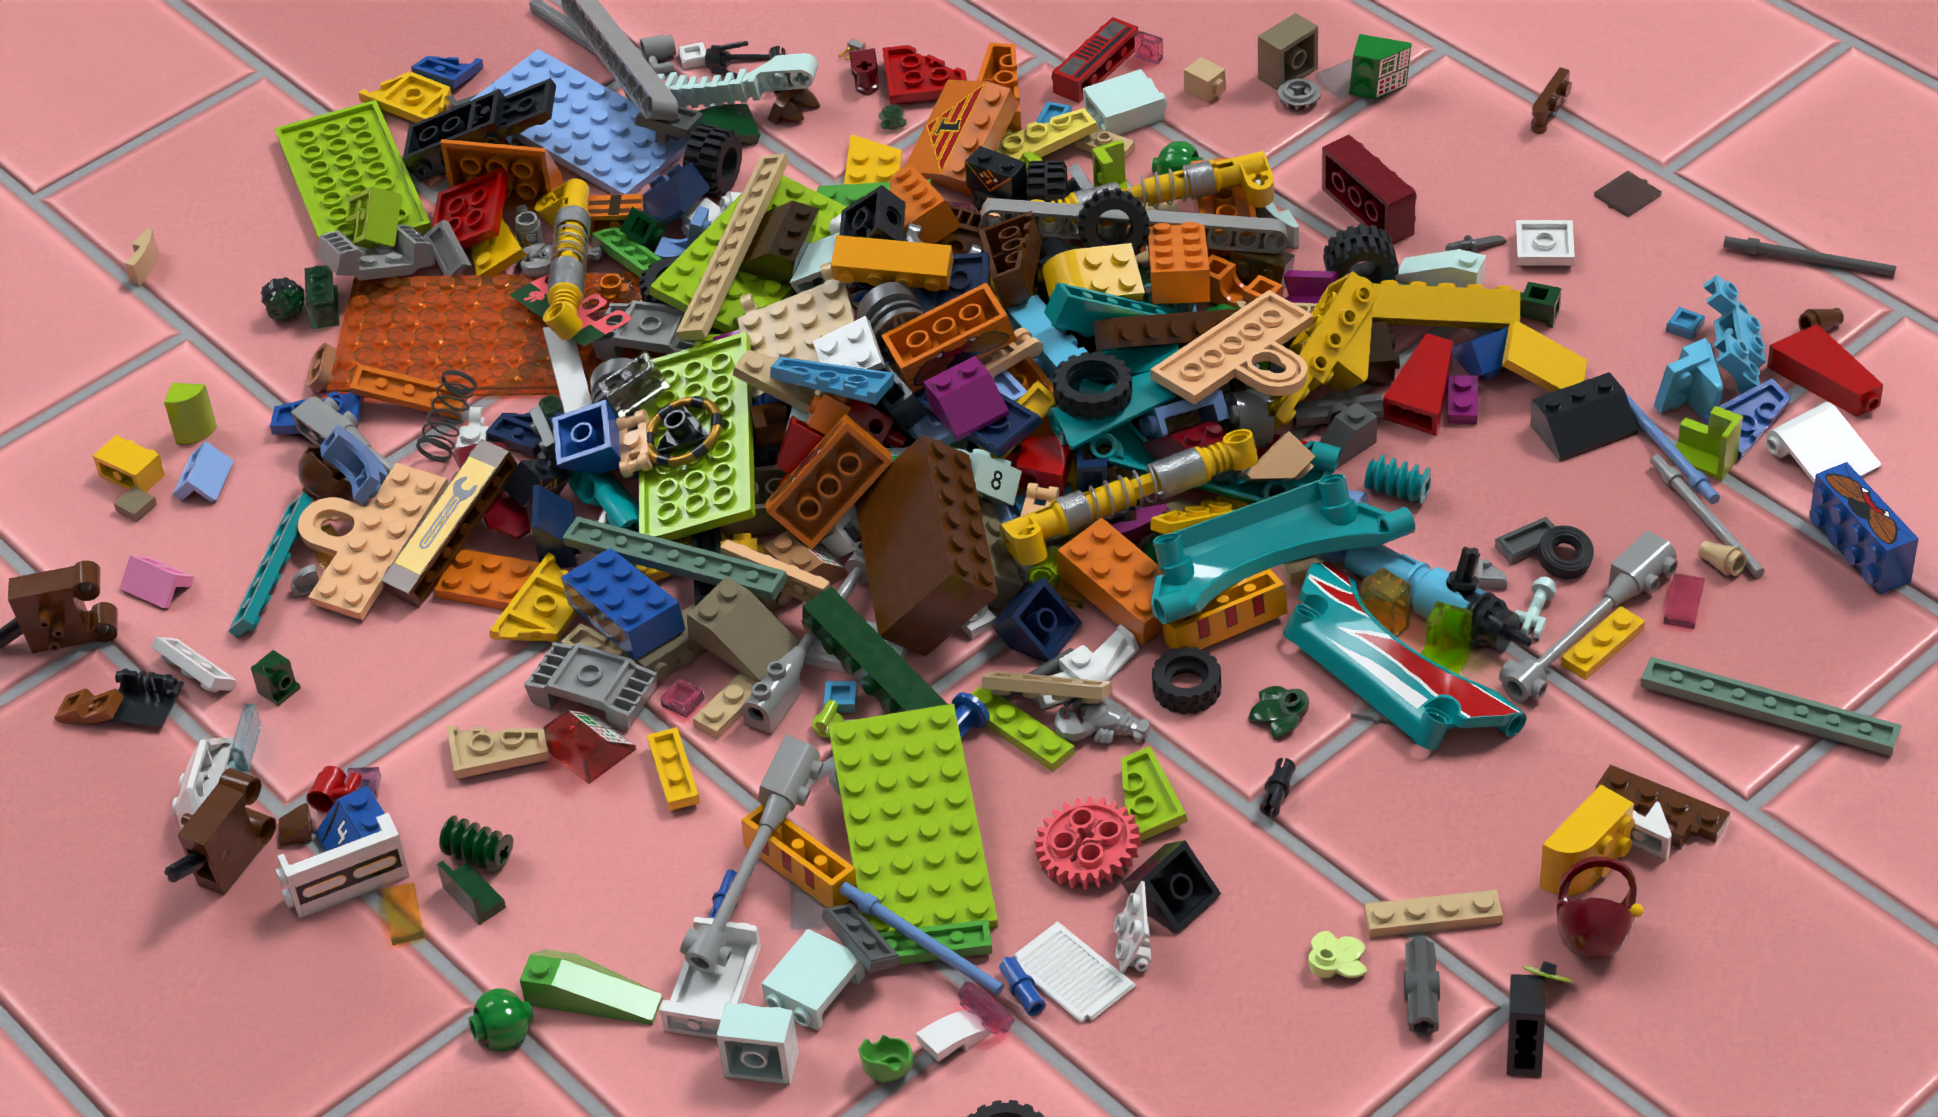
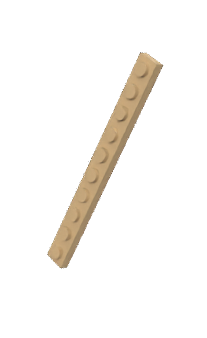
[676,153,789,341]

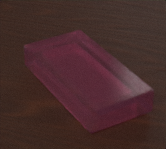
[1663,573,1705,629]

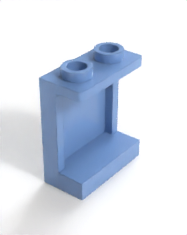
[1139,390,1230,440]

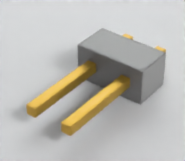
[838,39,866,60]

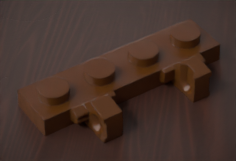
[1596,764,1731,849]

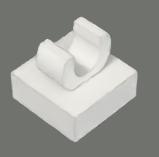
[960,605,997,639]

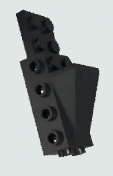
[402,78,556,182]

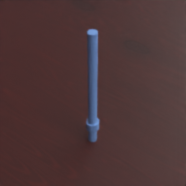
[1626,393,1720,504]
[839,882,1004,996]

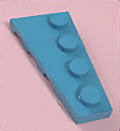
[770,357,894,405]

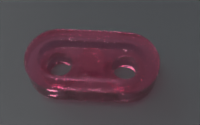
[957,981,1015,1034]

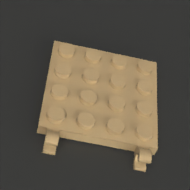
[737,262,856,402]

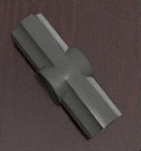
[1293,391,1384,427]
[1404,937,1440,1036]

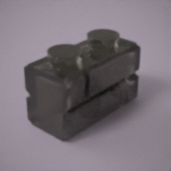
[598,352,670,417]

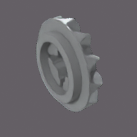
[1278,78,1321,110]

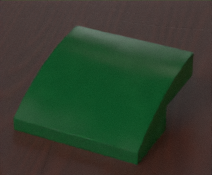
[698,104,760,144]

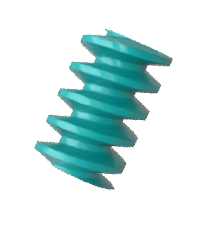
[1364,454,1431,505]

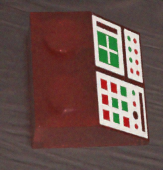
[543,710,636,784]

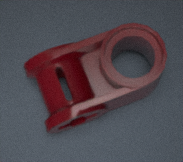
[849,48,879,94]

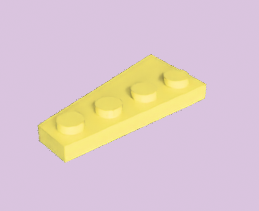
[996,108,1098,160]

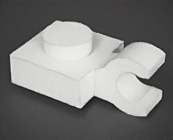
[456,407,489,449]

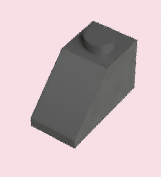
[1320,402,1377,469]

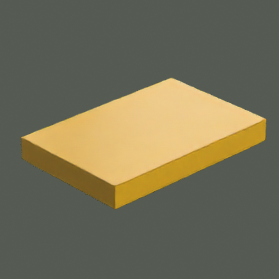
[1502,320,1588,392]

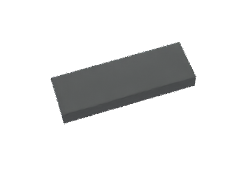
[822,903,900,973]

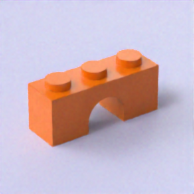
[1208,254,1283,307]

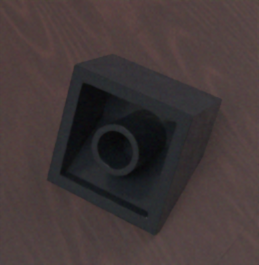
[1121,840,1221,933]

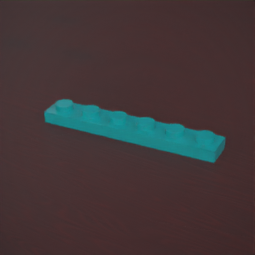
[228,492,313,638]

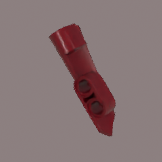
[453,442,531,540]

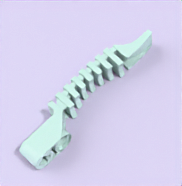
[623,53,819,108]

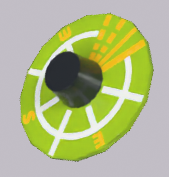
[1522,961,1572,982]

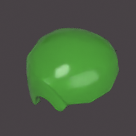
[858,1035,914,1083]

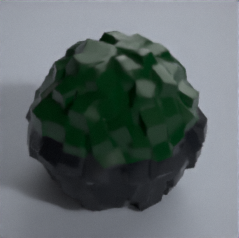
[261,277,306,322]

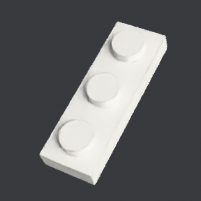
[152,637,236,693]

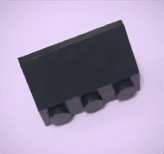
[1530,372,1638,462]

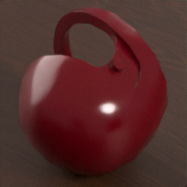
[1556,856,1637,959]

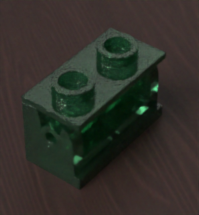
[305,265,340,329]

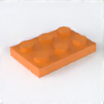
[434,549,540,610]

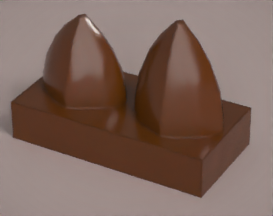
[767,88,820,125]

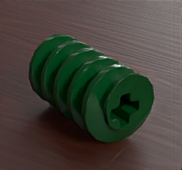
[439,815,514,872]

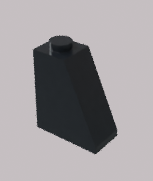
[1506,974,1545,1077]

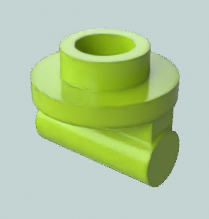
[812,700,843,738]

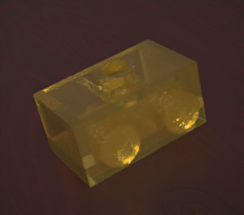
[1360,567,1411,638]

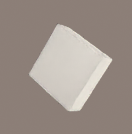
[678,42,706,70]

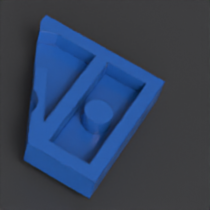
[411,56,483,89]

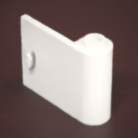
[1766,402,1882,483]

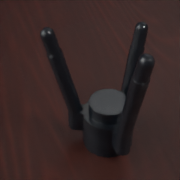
[705,41,769,79]

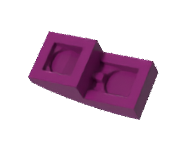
[1110,504,1170,542]

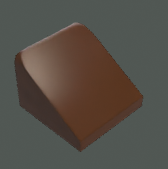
[279,803,312,846]

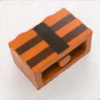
[588,194,644,238]

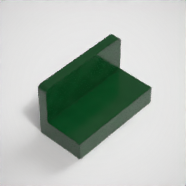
[437,860,506,925]

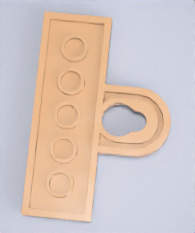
[1150,290,1313,405]
[298,463,449,621]

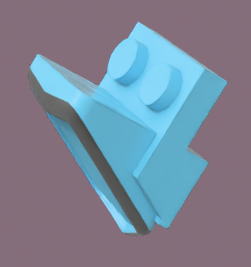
[1653,338,1724,418]

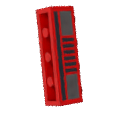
[1051,17,1139,103]

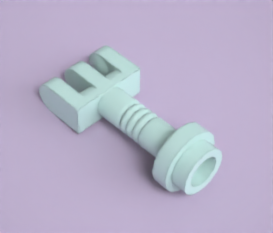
[1515,577,1557,639]

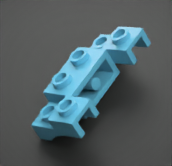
[1703,275,1766,394]

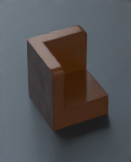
[750,401,788,448]

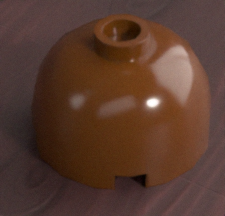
[297,444,352,500]

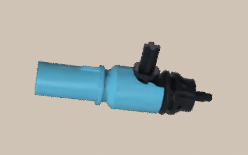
[1344,545,1532,650]

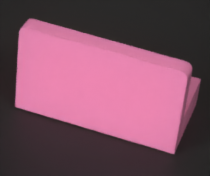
[120,555,194,608]

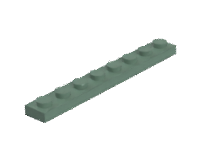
[562,516,788,601]
[1640,657,1902,756]

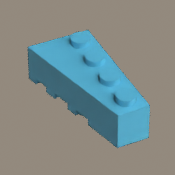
[1006,294,1091,392]

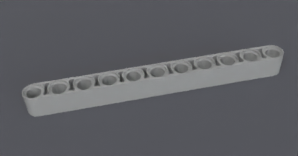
[561,0,678,121]
[981,198,1288,254]

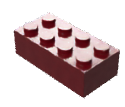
[1322,134,1417,245]

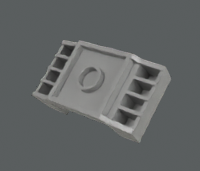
[316,225,435,280]
[592,300,695,360]
[524,642,658,731]

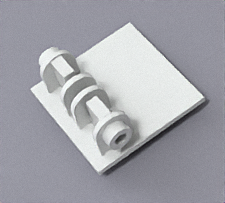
[1114,881,1152,974]

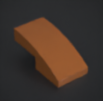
[54,688,124,724]

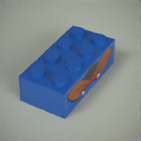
[1809,462,1919,594]
[561,548,686,660]

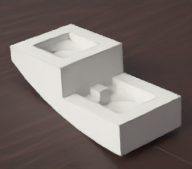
[916,1009,992,1062]

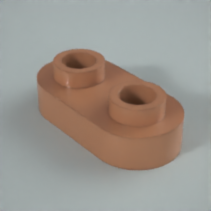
[306,343,338,392]

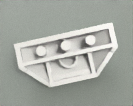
[172,737,239,829]

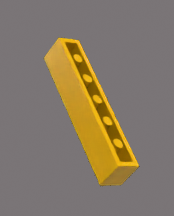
[1372,280,1521,330]

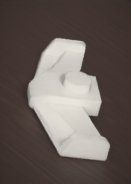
[1030,624,1139,710]

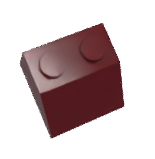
[1142,420,1228,460]

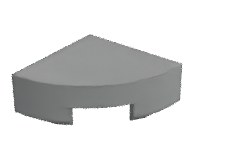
[1476,559,1507,589]
[291,564,319,598]

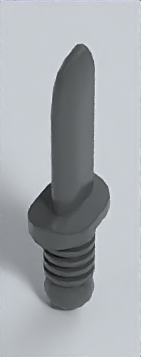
[1445,235,1507,253]

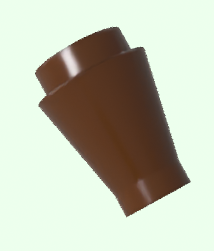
[1798,308,1844,331]

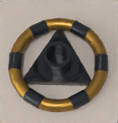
[646,396,723,468]

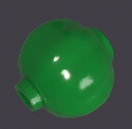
[1152,141,1204,175]
[468,988,534,1052]

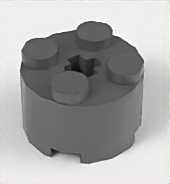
[1217,390,1275,449]

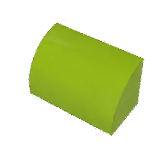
[164,383,217,444]

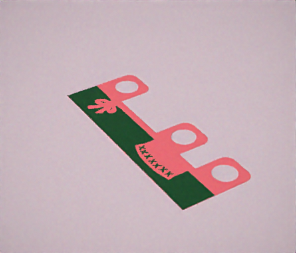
[510,274,631,347]

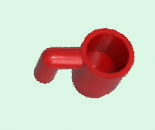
[306,766,362,813]

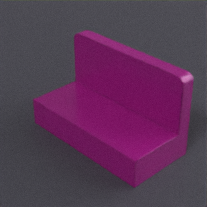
[1283,270,1339,303]

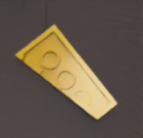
[1150,495,1253,535]

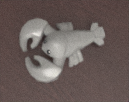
[520,243,602,277]
[1054,697,1150,743]

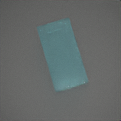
[231,704,262,771]

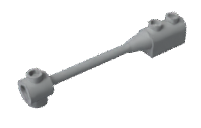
[291,396,394,474]
[1499,530,1678,702]
[742,540,869,734]
[680,734,824,972]

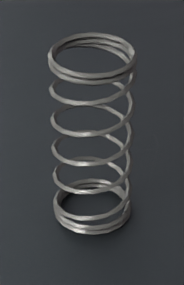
[416,370,477,461]

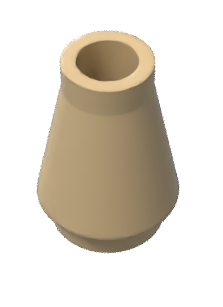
[1698,541,1747,576]

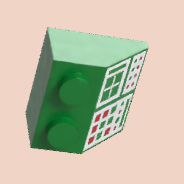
[1349,34,1412,99]

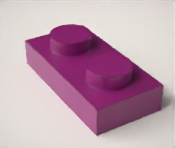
[1448,375,1478,424]

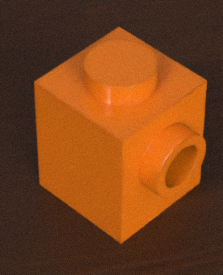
[806,391,851,435]

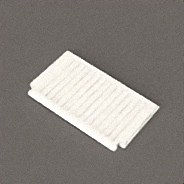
[1014,921,1136,1023]

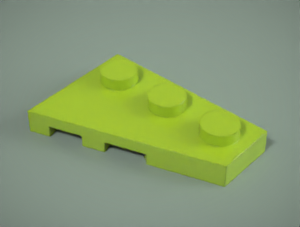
[1121,746,1188,841]

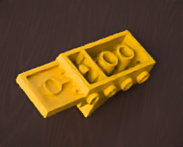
[1267,272,1380,430]

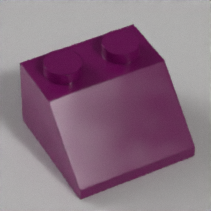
[923,356,1010,441]

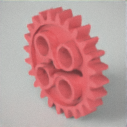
[1034,796,1141,890]

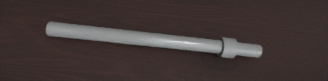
[1650,454,1765,578]

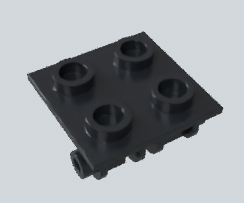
[107,668,184,728]

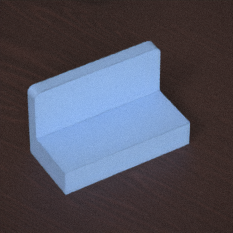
[172,441,233,502]

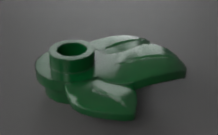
[1248,686,1310,739]

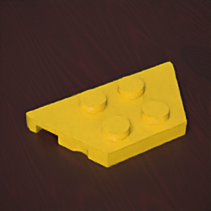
[358,71,452,123]
[844,135,903,184]
[489,553,578,641]

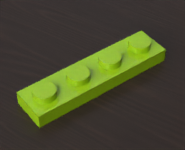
[971,685,1075,772]

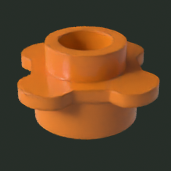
[595,274,629,301]

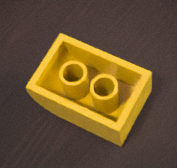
[1042,243,1145,301]
[1539,785,1635,896]

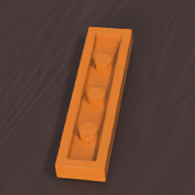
[350,364,469,420]

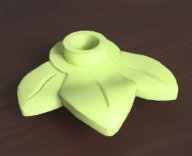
[1308,931,1368,978]

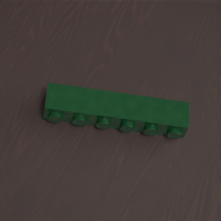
[801,586,948,714]

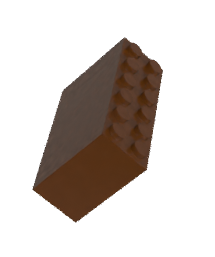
[855,434,998,657]

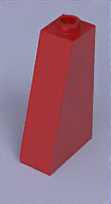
[1767,324,1883,417]
[1382,333,1453,436]

